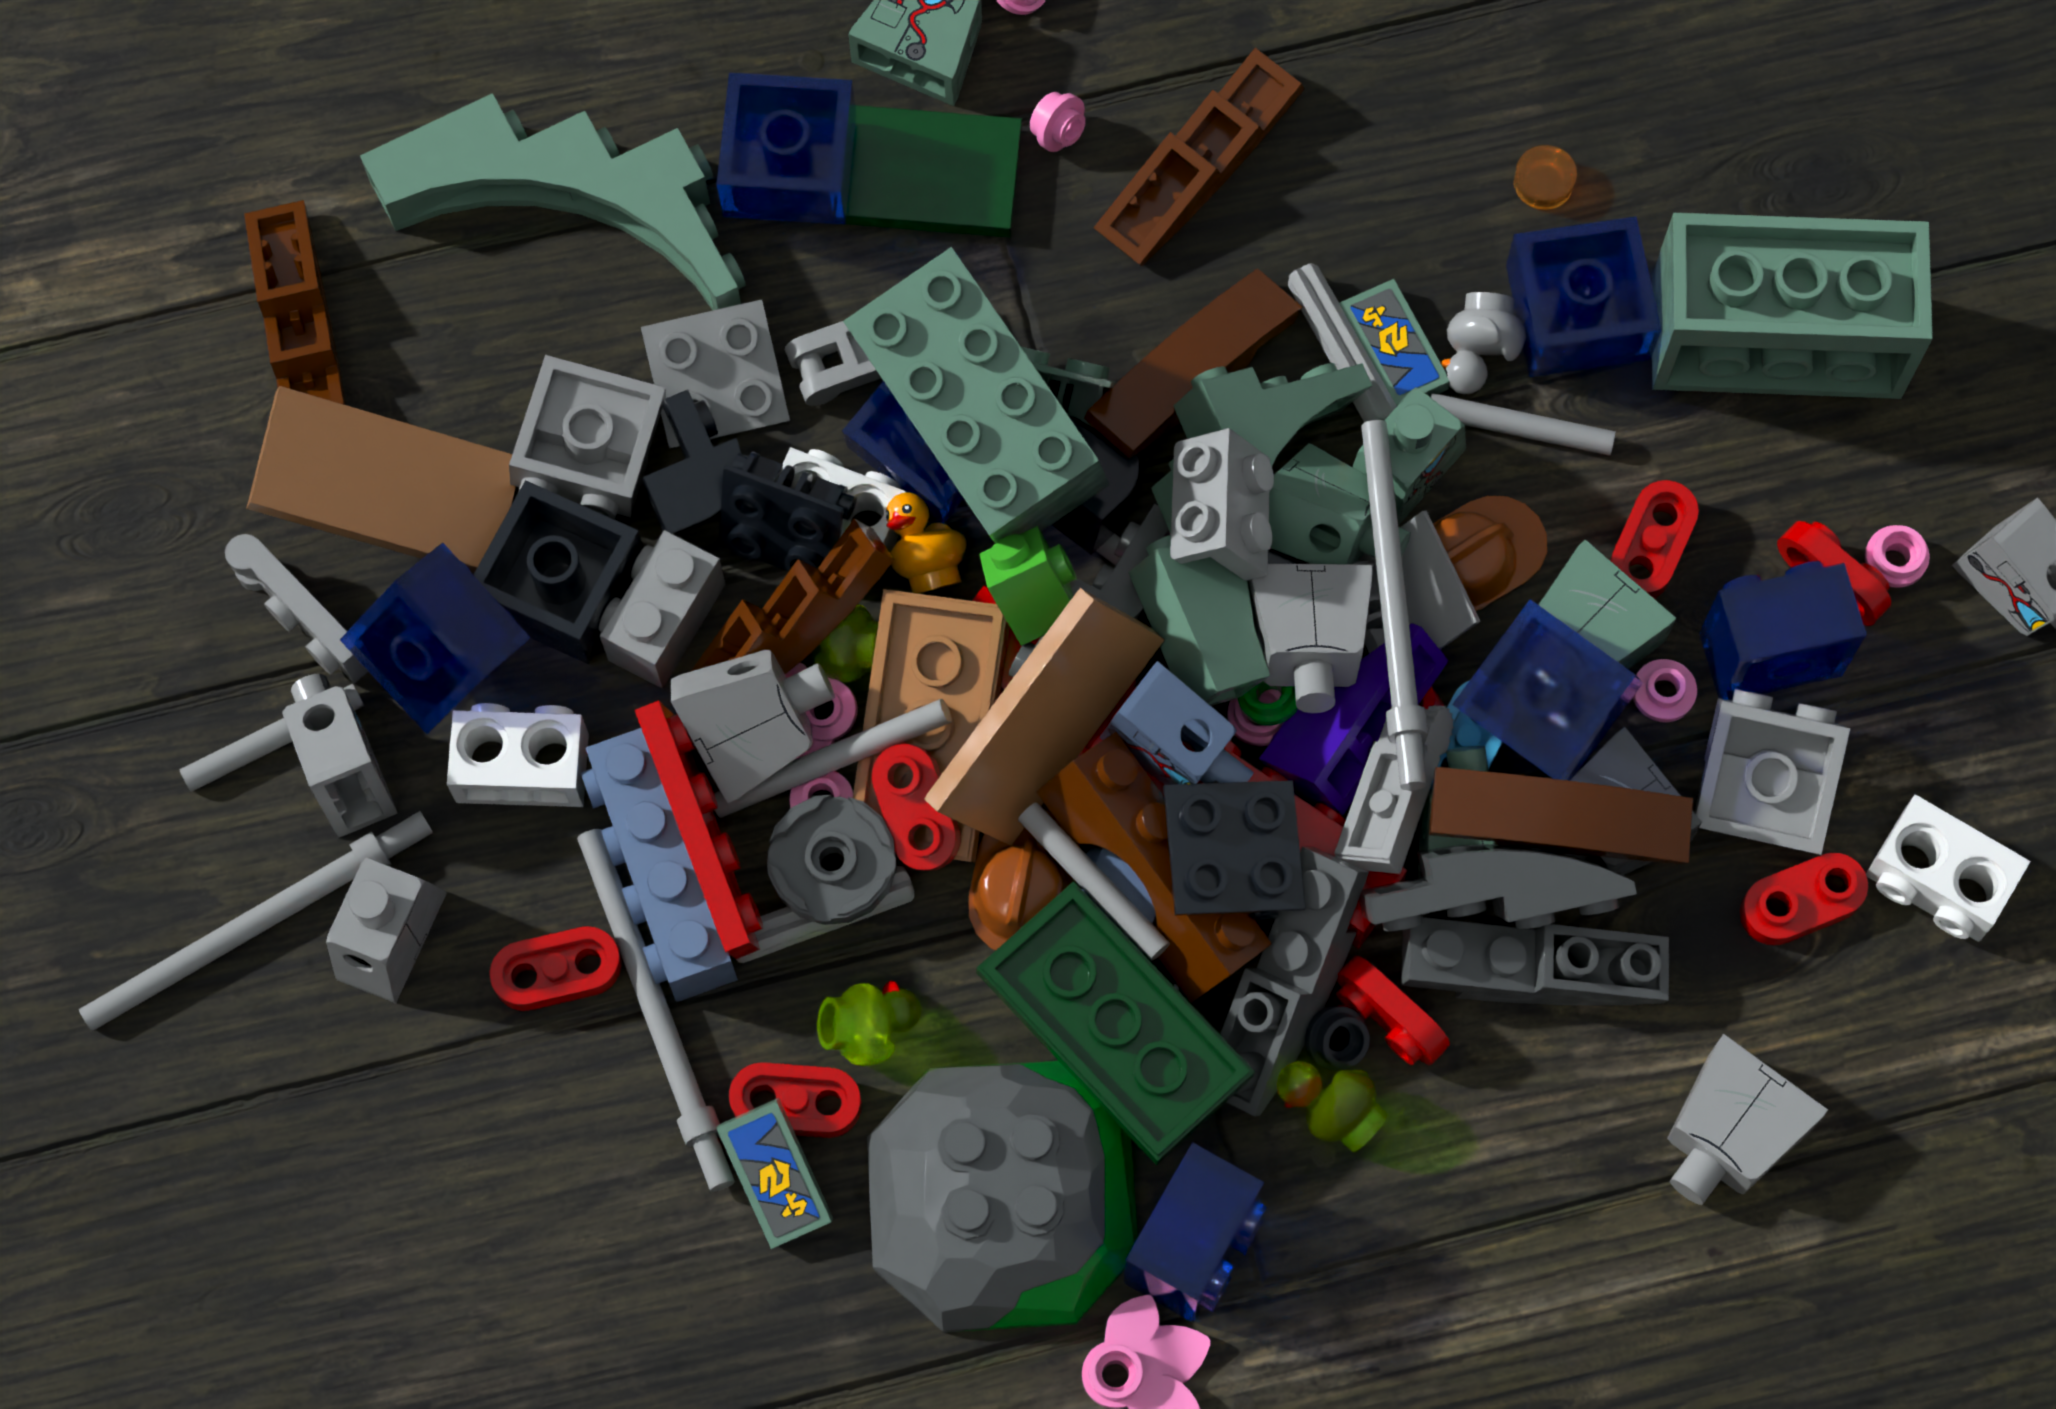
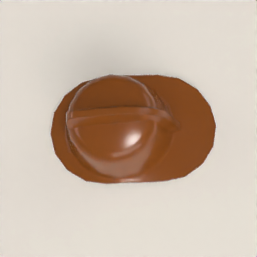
[1433,495,1547,611]
[969,810,1080,951]

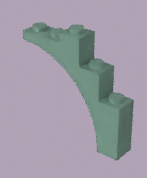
[360,93,746,311]
[1128,363,1372,706]

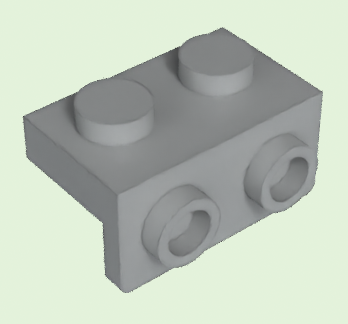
[1170,428,1274,581]

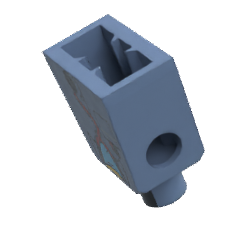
[1099,661,1254,785]

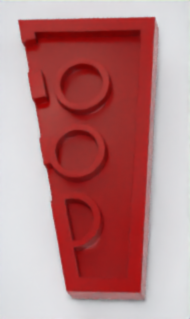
[635,700,763,959]

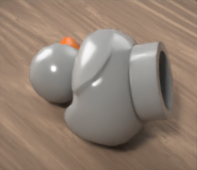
[1440,292,1527,394]

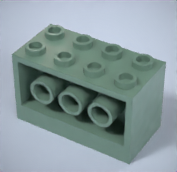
[1652,213,1933,399]
[843,247,1110,543]

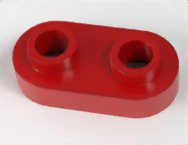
[1610,480,1699,599]
[1777,521,1891,626]
[872,744,961,871]
[1740,853,1868,945]
[490,926,622,1011]
[1336,956,1450,1065]
[729,1062,862,1138]

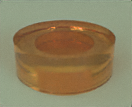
[1514,145,1577,210]

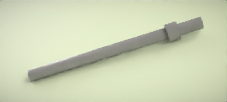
[1361,420,1428,791]
[79,811,433,1031]
[577,829,735,1192]

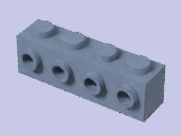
[580,728,738,1002]

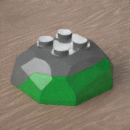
[867,1061,1139,1333]

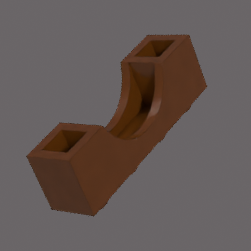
[1036,732,1272,1003]

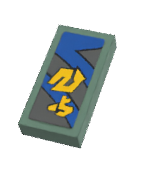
[1339,279,1450,406]
[716,1098,833,1249]

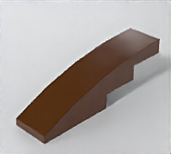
[1093,48,1305,267]
[244,200,346,405]
[1084,268,1302,459]
[690,519,895,674]
[1429,767,1693,864]

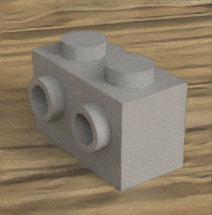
[599,530,726,689]

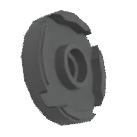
[767,795,897,925]

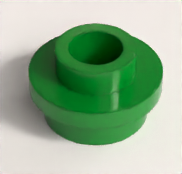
[1237,681,1298,726]

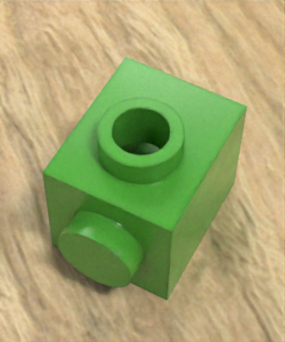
[979,526,1076,646]

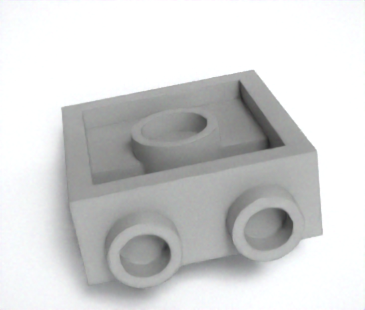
[509,355,666,520]
[1694,689,1850,855]

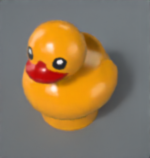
[886,492,966,594]

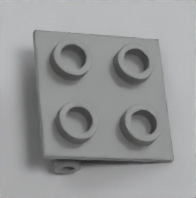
[641,299,790,448]
[1353,511,1481,653]

